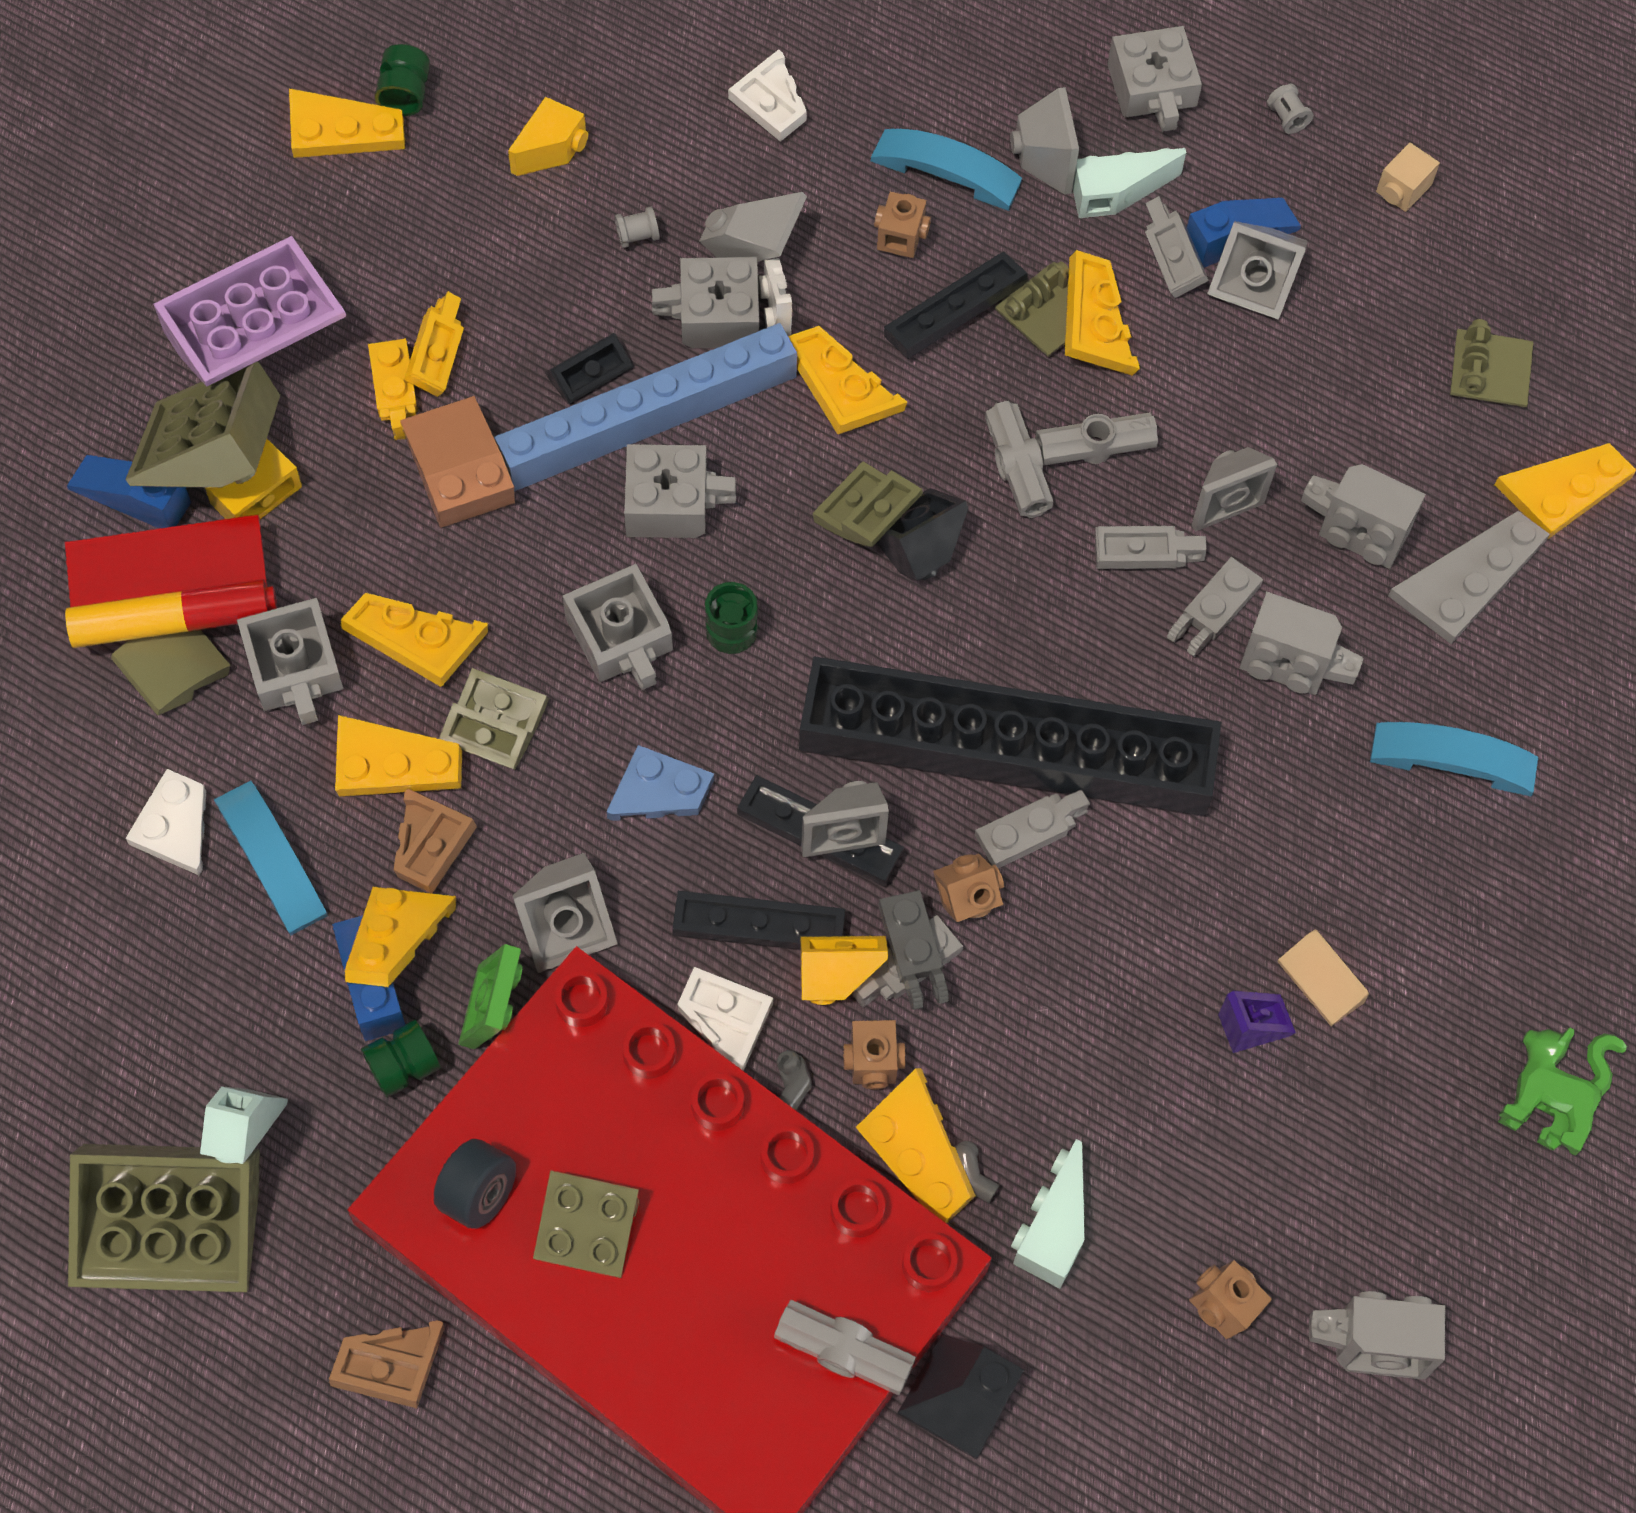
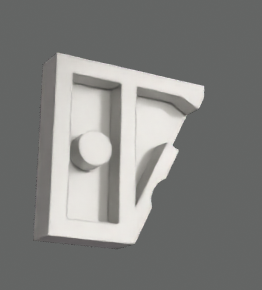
[728,49,807,142]
[758,258,792,336]
[126,769,206,876]
[677,967,773,1071]

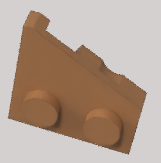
[394,789,477,894]
[329,1321,444,1408]

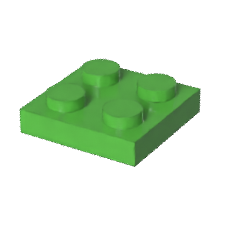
[458,944,522,1049]

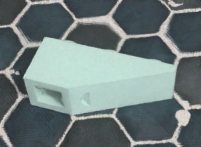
[1072,148,1186,218]
[200,1086,288,1164]
[1011,1139,1085,1289]

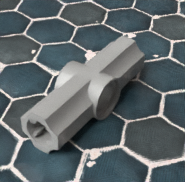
[985,401,1053,518]
[1035,412,1158,466]
[774,1300,916,1396]

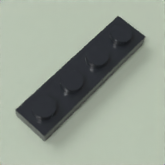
[884,251,1028,359]
[737,775,904,887]
[672,890,845,950]

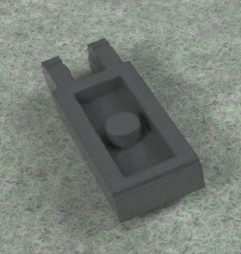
[878,890,949,1010]

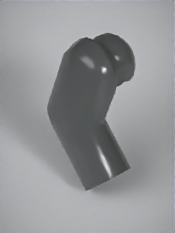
[776,1050,812,1110]
[954,1141,999,1204]

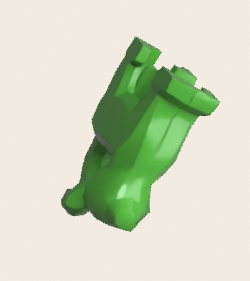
[1498,1028,1627,1156]

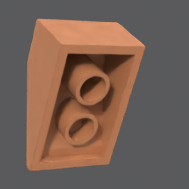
[400,396,515,528]

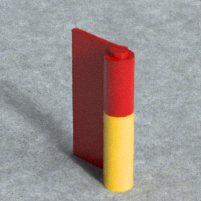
[65,515,277,648]

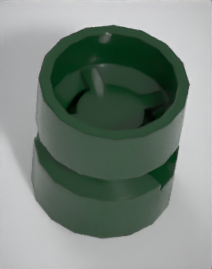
[375,44,430,116]
[705,582,758,654]
[361,1020,441,1098]

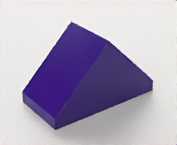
[1218,991,1296,1053]

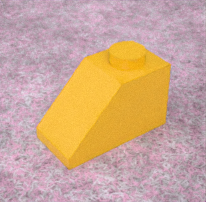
[508,97,588,176]
[801,936,888,1005]

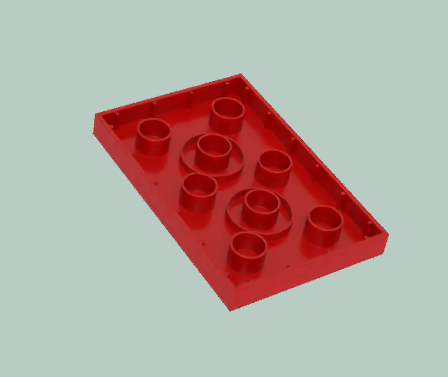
[347,946,992,1513]

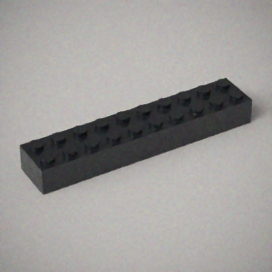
[799,656,1222,816]

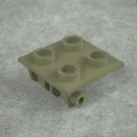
[995,261,1069,357]
[1450,319,1533,408]
[533,1170,639,1278]

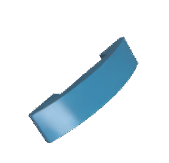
[871,129,1022,211]
[1370,722,1538,796]
[214,781,328,936]

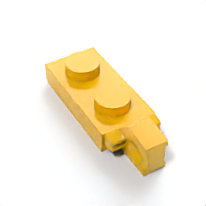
[404,291,464,397]
[368,338,418,440]

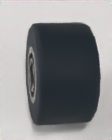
[434,1139,516,1229]

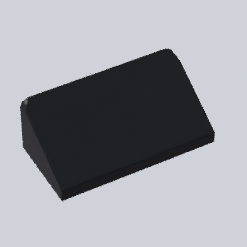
[545,333,634,404]

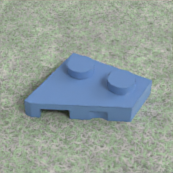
[606,745,714,821]

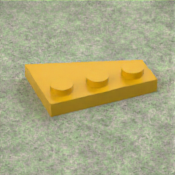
[289,88,406,158]
[1065,250,1140,376]
[788,326,907,434]
[1494,443,1636,539]
[341,593,488,687]
[335,715,462,797]
[345,887,456,987]
[856,1068,976,1224]

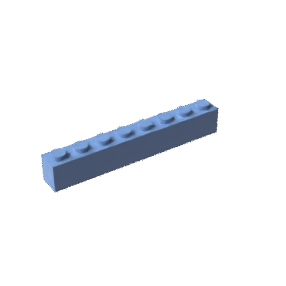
[494,323,797,491]

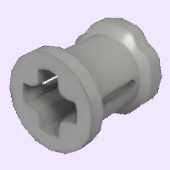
[1266,84,1314,134]
[614,206,660,248]

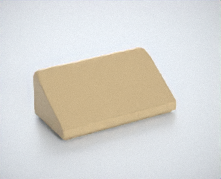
[1277,929,1369,1027]

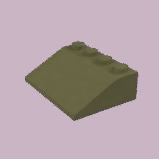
[125,361,280,488]
[68,1144,260,1292]

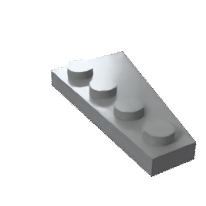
[1388,511,1550,644]

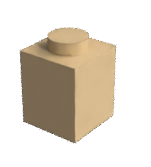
[1376,142,1440,212]

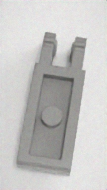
[1167,557,1263,657]

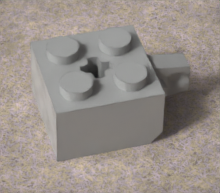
[1107,26,1202,132]
[652,257,759,349]
[624,444,736,538]
[1301,464,1426,569]
[563,564,673,690]
[1239,592,1363,695]
[237,598,343,725]
[1309,1291,1445,1380]

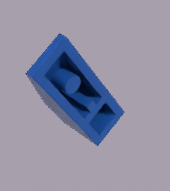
[1187,198,1301,268]
[67,455,191,529]
[332,915,405,1041]

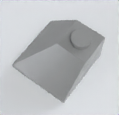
[1010,87,1079,195]
[699,192,807,262]
[1207,221,1307,320]
[1191,447,1277,532]
[801,781,889,857]
[512,853,618,973]

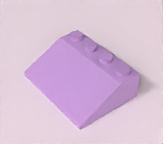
[153,236,346,387]

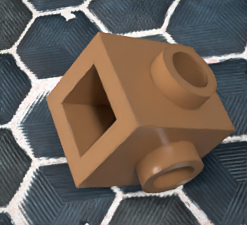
[874,191,931,258]
[933,854,1004,922]
[843,1020,905,1090]
[1189,1260,1272,1339]

